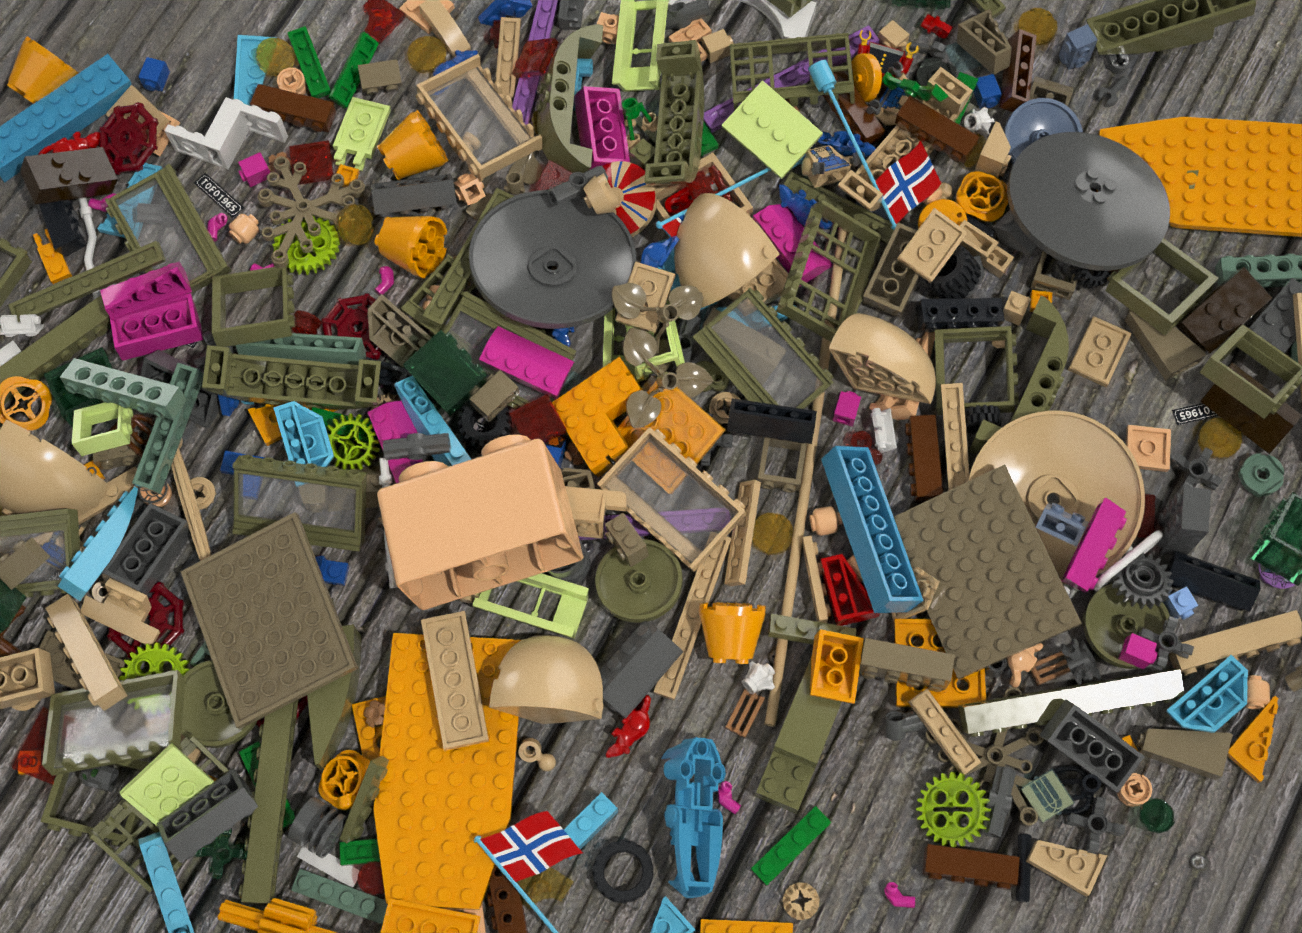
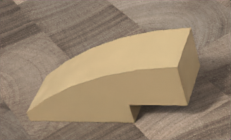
[419,0,471,57]
[959,220,1014,279]

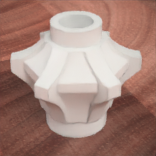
[964,107,995,136]
[742,661,775,694]

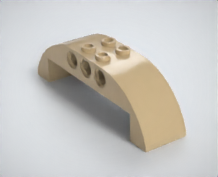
[838,67,973,211]

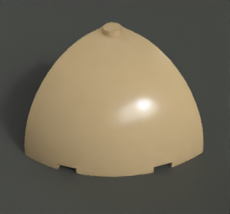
[674,193,779,308]
[829,313,936,404]
[0,420,110,517]
[489,635,603,724]

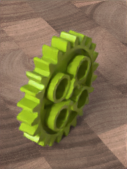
[272,215,340,275]
[119,643,190,715]
[916,772,991,847]

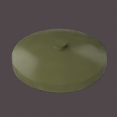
[595,539,683,623]
[1083,583,1170,669]
[181,660,258,748]

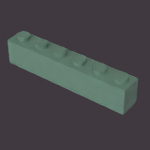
[236,333,366,365]

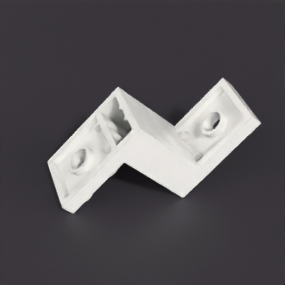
[165,97,288,170]

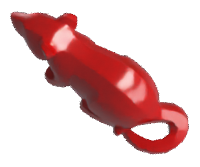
[38,131,100,155]
[606,695,651,758]

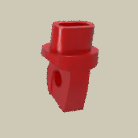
[920,14,953,39]

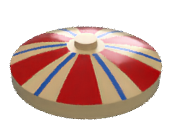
[586,161,658,237]

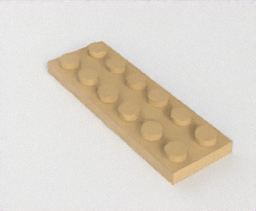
[421,611,489,751]

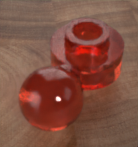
[850,431,883,466]

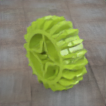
[327,413,380,470]

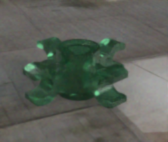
[194,828,248,879]

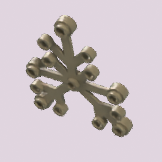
[257,156,366,268]
[925,687,1044,827]

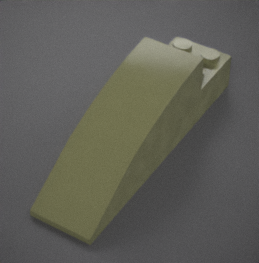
[1086,0,1256,55]
[307,593,361,772]
[755,659,842,814]

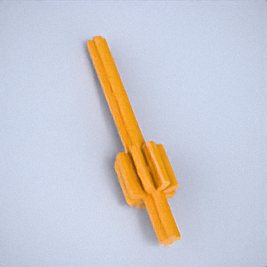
[218,898,337,933]

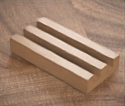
[1031,651,1071,686]
[725,689,765,738]

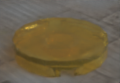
[1017,8,1057,45]
[407,36,447,73]
[255,38,295,76]
[337,204,374,245]
[1198,418,1242,460]
[752,513,794,555]

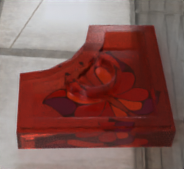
[363,0,405,44]

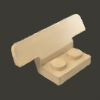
[565,486,627,539]
[81,578,160,645]

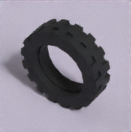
[593,840,654,903]

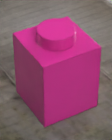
[238,152,270,187]
[833,391,861,427]
[1118,633,1157,669]

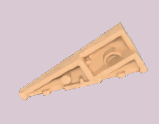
[869,332,935,421]

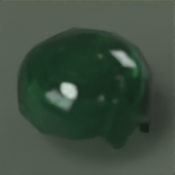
[1139,798,1175,834]

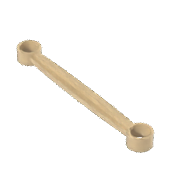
[171,438,212,561]

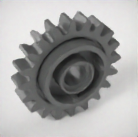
[1110,552,1173,609]

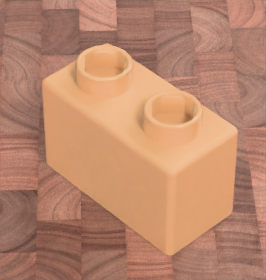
[377,434,583,610]

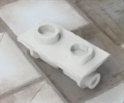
[0,314,44,337]
[870,408,897,454]

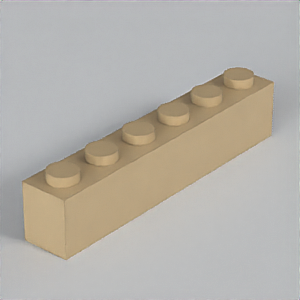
[46,594,128,711]
[1168,610,1302,676]

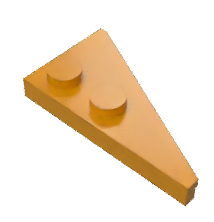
[1227,696,1279,783]

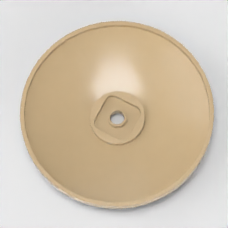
[968,411,1145,585]

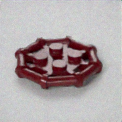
[99,102,159,175]
[320,293,383,360]
[107,582,185,659]

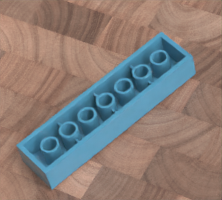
[0,54,132,183]
[821,446,924,613]

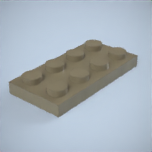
[39,630,127,690]

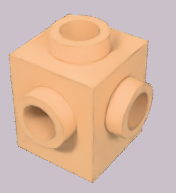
[596,12,619,45]
[454,173,486,205]

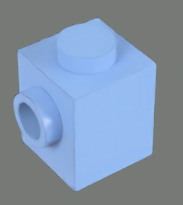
[1162,586,1198,620]

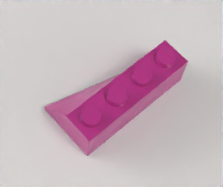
[100,261,192,321]
[368,400,423,483]

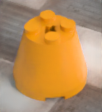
[7,36,79,104]
[377,110,448,180]
[375,216,447,278]
[699,602,766,664]

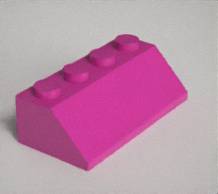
[574,86,630,170]
[753,204,833,287]
[110,293,204,361]
[479,326,574,400]
[1061,498,1127,592]

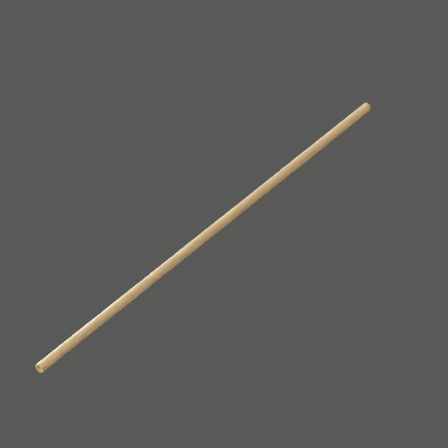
[765,227,849,727]

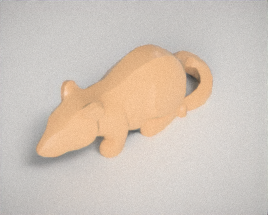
[1007,643,1043,688]

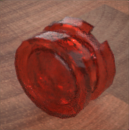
[292,310,322,335]
[358,862,385,896]

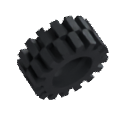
[1070,265,1111,289]
[965,405,1001,434]

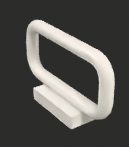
[1093,530,1163,591]

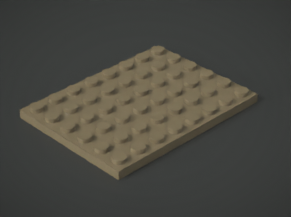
[894,464,1082,679]
[180,512,358,729]

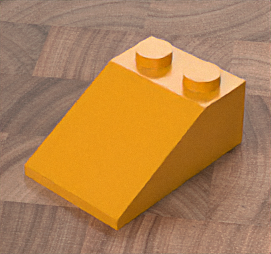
[810,629,864,704]

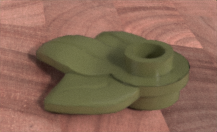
[696,361,729,392]

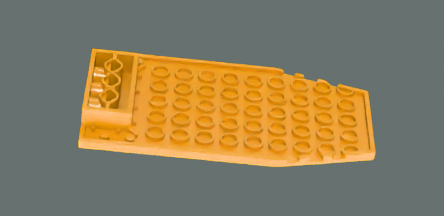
[1096,117,1302,237]
[374,633,521,910]

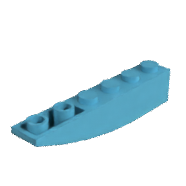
[394,376,471,466]
[58,486,138,601]
[138,832,194,933]

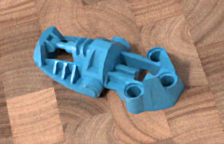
[661,737,726,898]

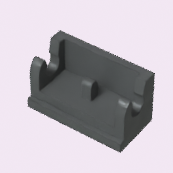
[558,0,584,30]

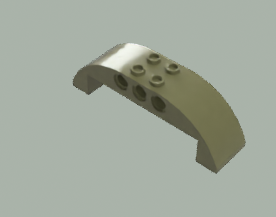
[535,24,603,180]
[644,40,704,186]
[969,296,1069,454]
[202,345,381,410]

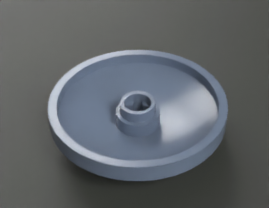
[1004,98,1083,165]

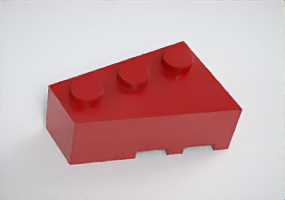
[820,554,880,626]

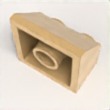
[975,122,1012,178]

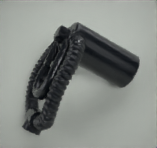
[1042,764,1101,816]

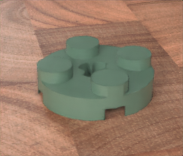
[1238,453,1284,497]

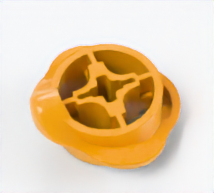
[956,171,1009,222]
[0,376,52,431]
[319,750,370,810]

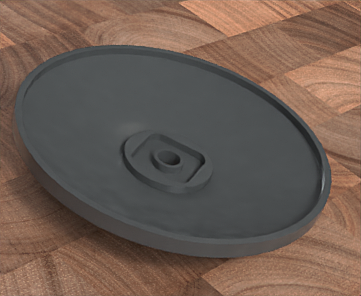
[1007,132,1170,271]
[469,190,636,329]

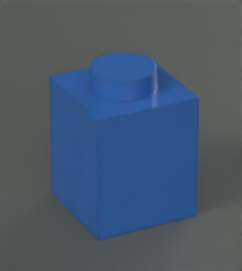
[139,57,170,92]
[973,74,1002,109]

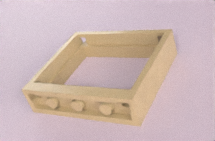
[655,153,753,222]

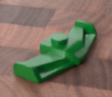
[882,72,948,102]

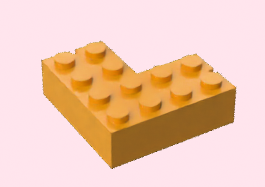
[550,356,643,477]

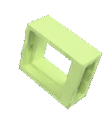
[72,402,133,456]

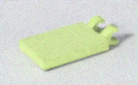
[333,97,391,171]

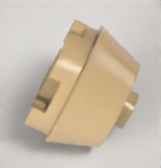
[583,173,620,215]

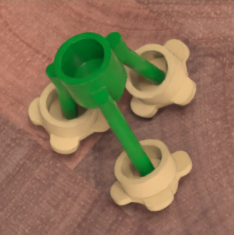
[622,98,658,151]

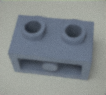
[1059,24,1098,70]
[1035,503,1088,547]

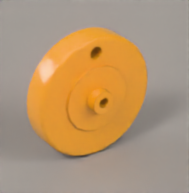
[847,53,882,102]
[918,199,967,229]

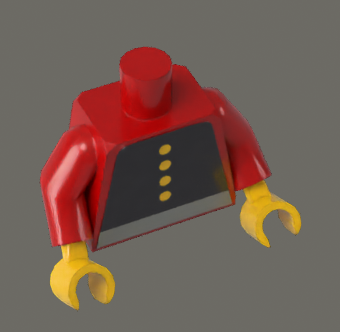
[857,30,919,89]

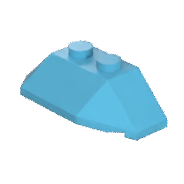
[273,401,334,486]
[1166,655,1248,733]

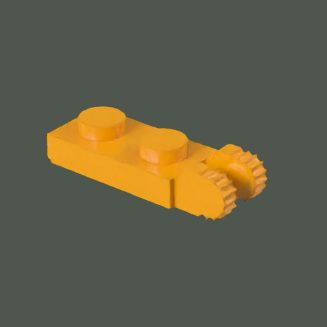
[33,229,72,284]

